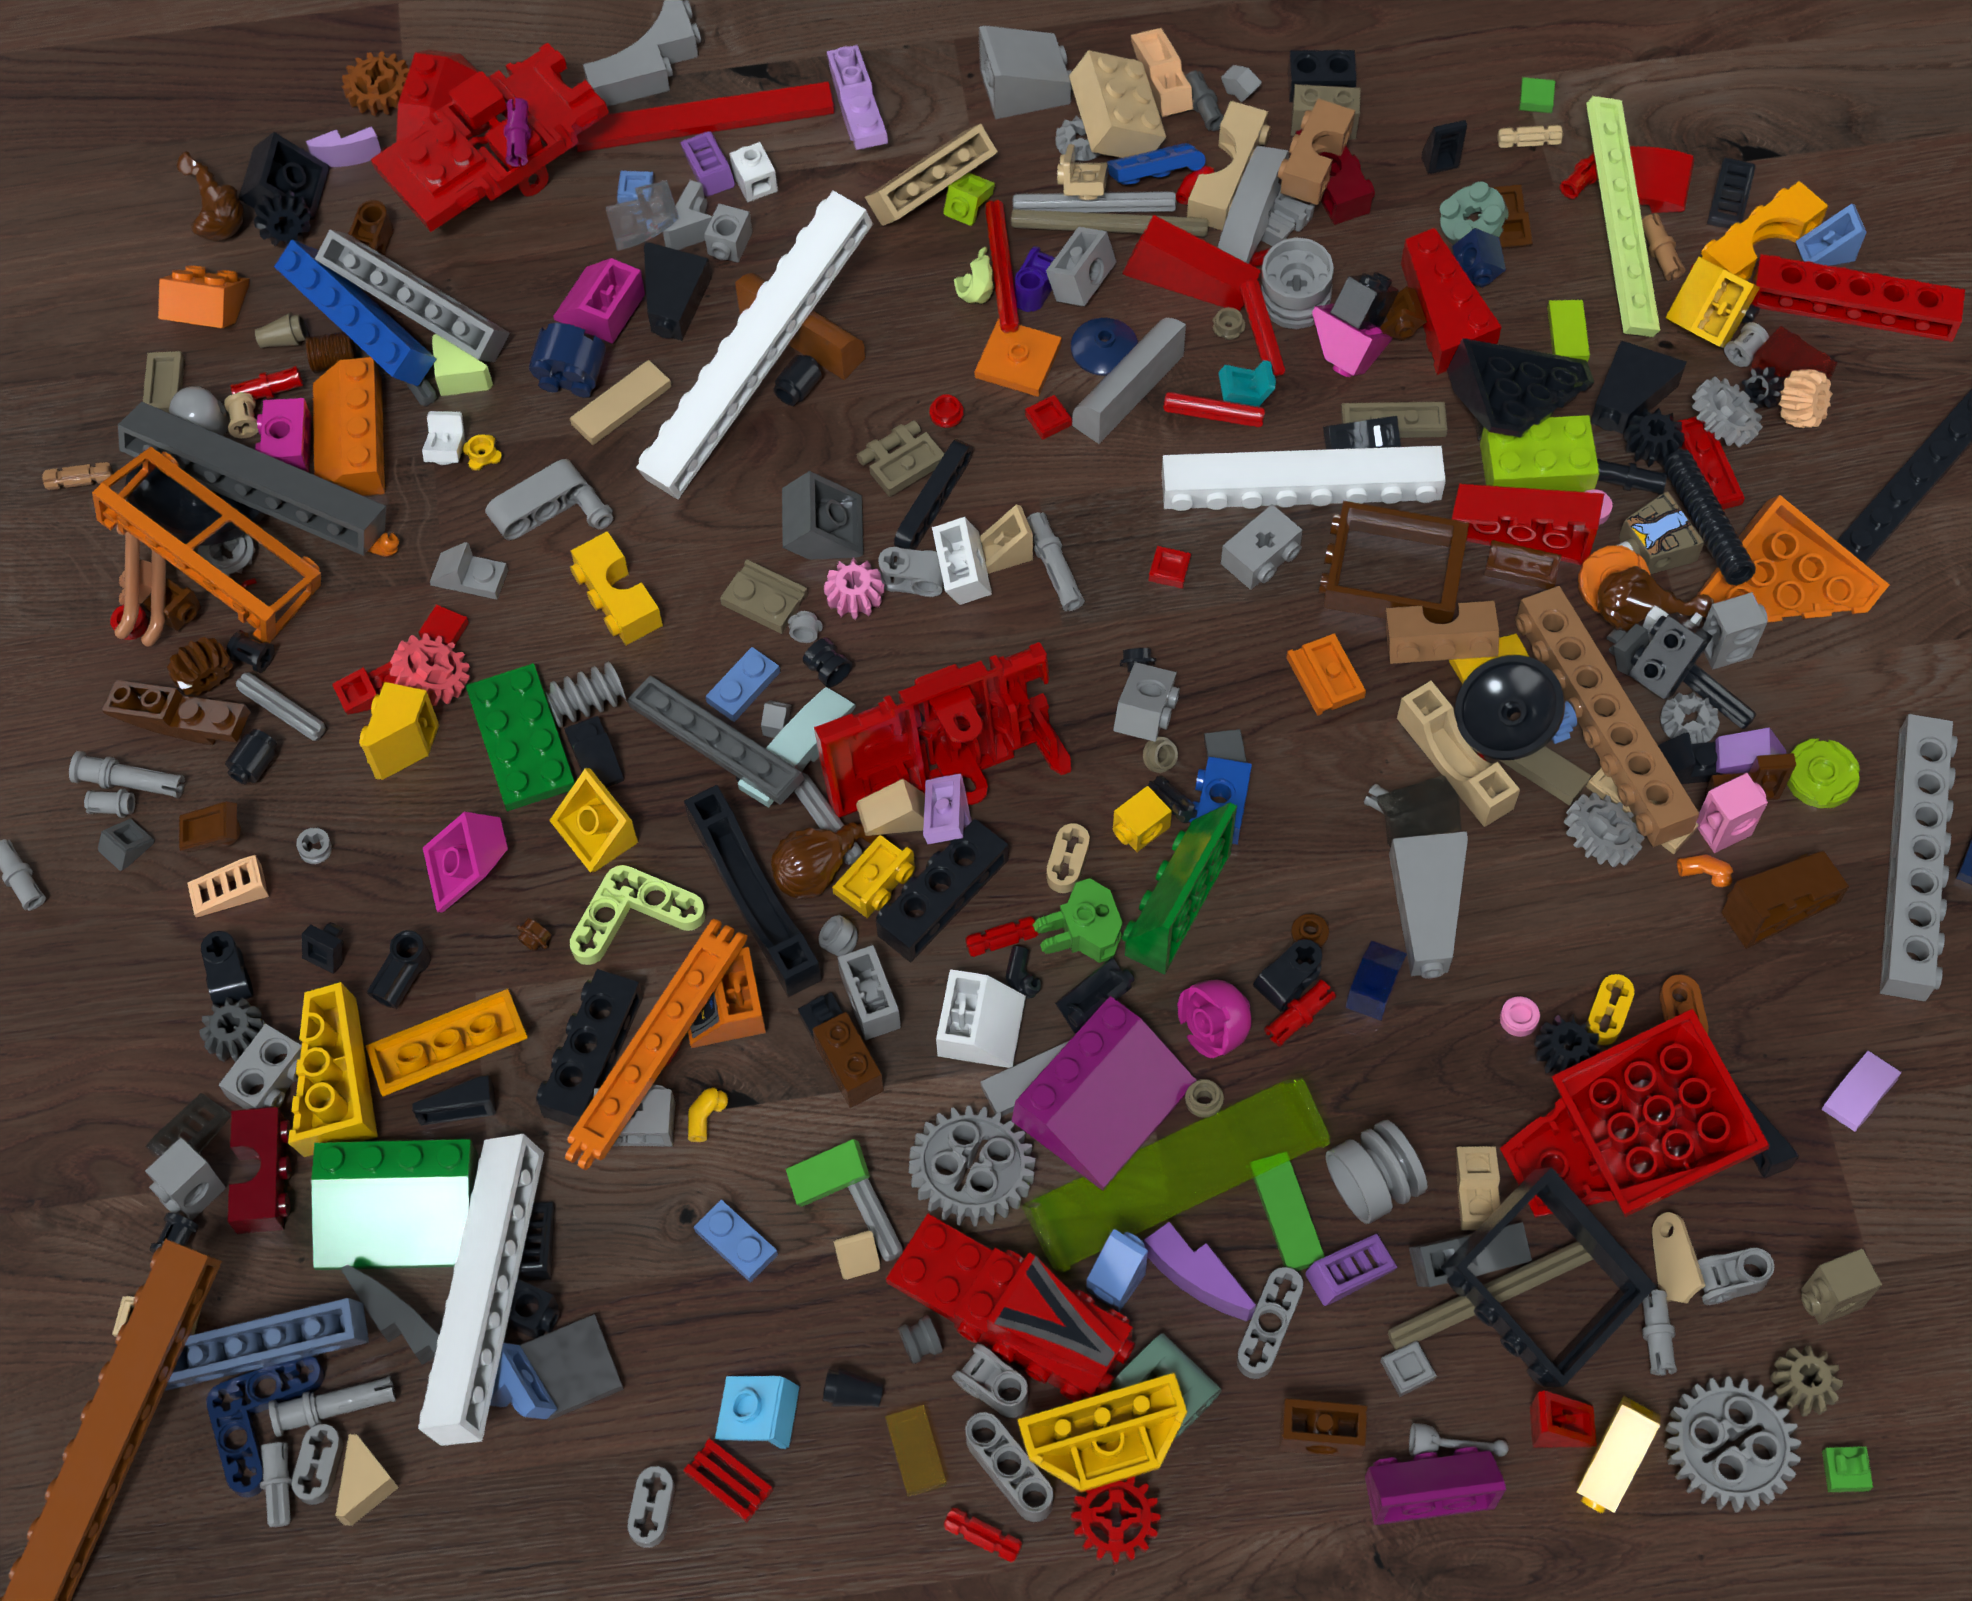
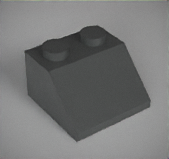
[782,471,863,560]

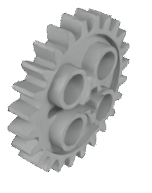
[908,1106,1035,1226]
[1664,1376,1801,1512]

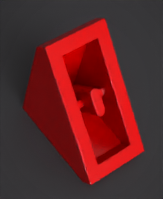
[1530,1391,1597,1447]

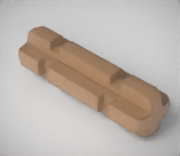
[42,462,113,490]

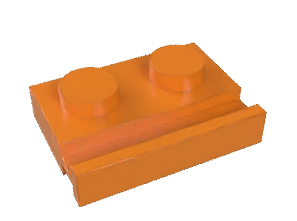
[1287,633,1366,716]

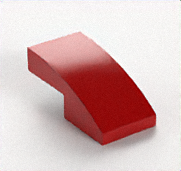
[332,662,397,715]

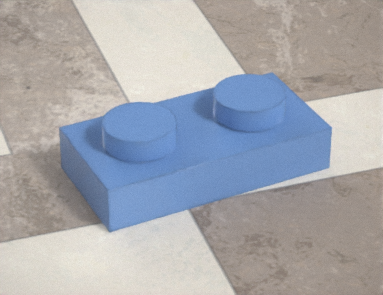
[706,647,780,722]
[694,1199,778,1283]

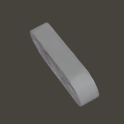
[1237,1267,1303,1379]

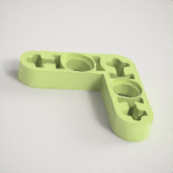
[570,865,706,965]

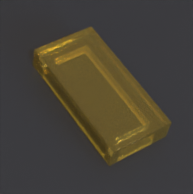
[885,1405,947,1497]

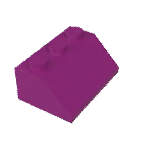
[1365,1447,1506,1525]

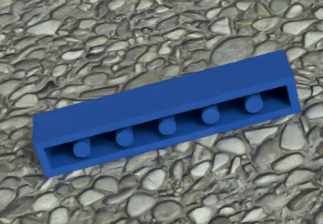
[274,239,436,386]

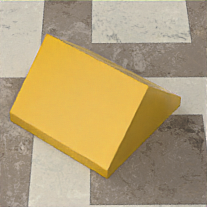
[549,768,638,872]

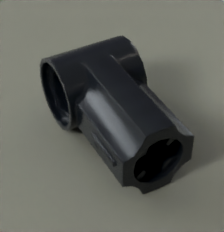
[367,930,431,1009]

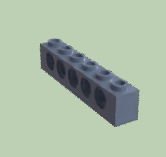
[164,1298,369,1391]

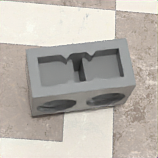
[1702,592,1768,670]
[219,1024,302,1110]

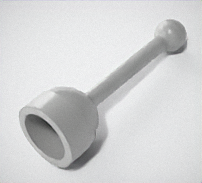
[1409,1423,1509,1456]

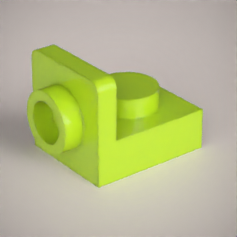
[944,172,995,226]

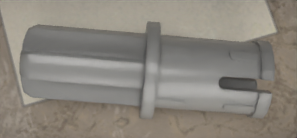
[260,1442,292,1527]

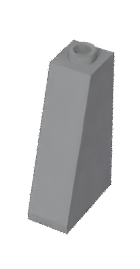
[1389,831,1468,978]

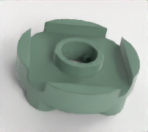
[1440,181,1508,245]

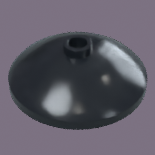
[1455,655,1565,760]

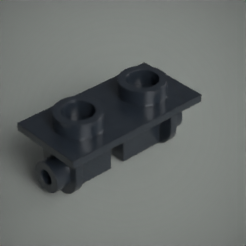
[1055,958,1135,1034]

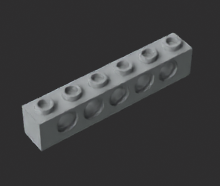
[315,229,510,363]

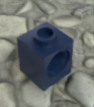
[1452,228,1506,288]

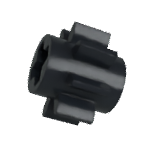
[1741,366,1786,409]

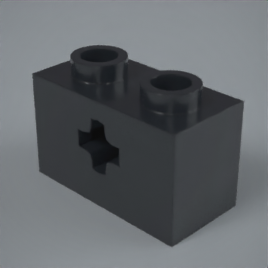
[1330,272,1400,330]

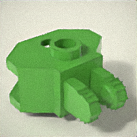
[1033,878,1123,963]

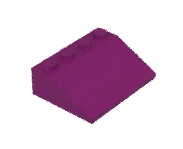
[1012,996,1197,1191]

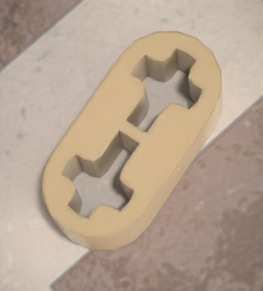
[1047,823,1090,893]

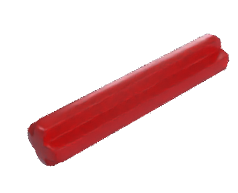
[1239,279,1285,378]
[1163,392,1265,427]

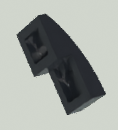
[1323,416,1401,450]

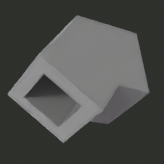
[1221,65,1262,102]
[761,700,791,738]

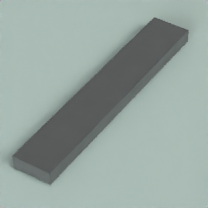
[626,675,805,805]

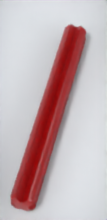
[985,200,1019,333]

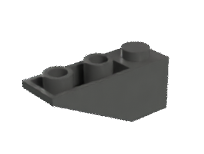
[1409,1222,1532,1287]

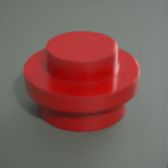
[929,394,964,428]

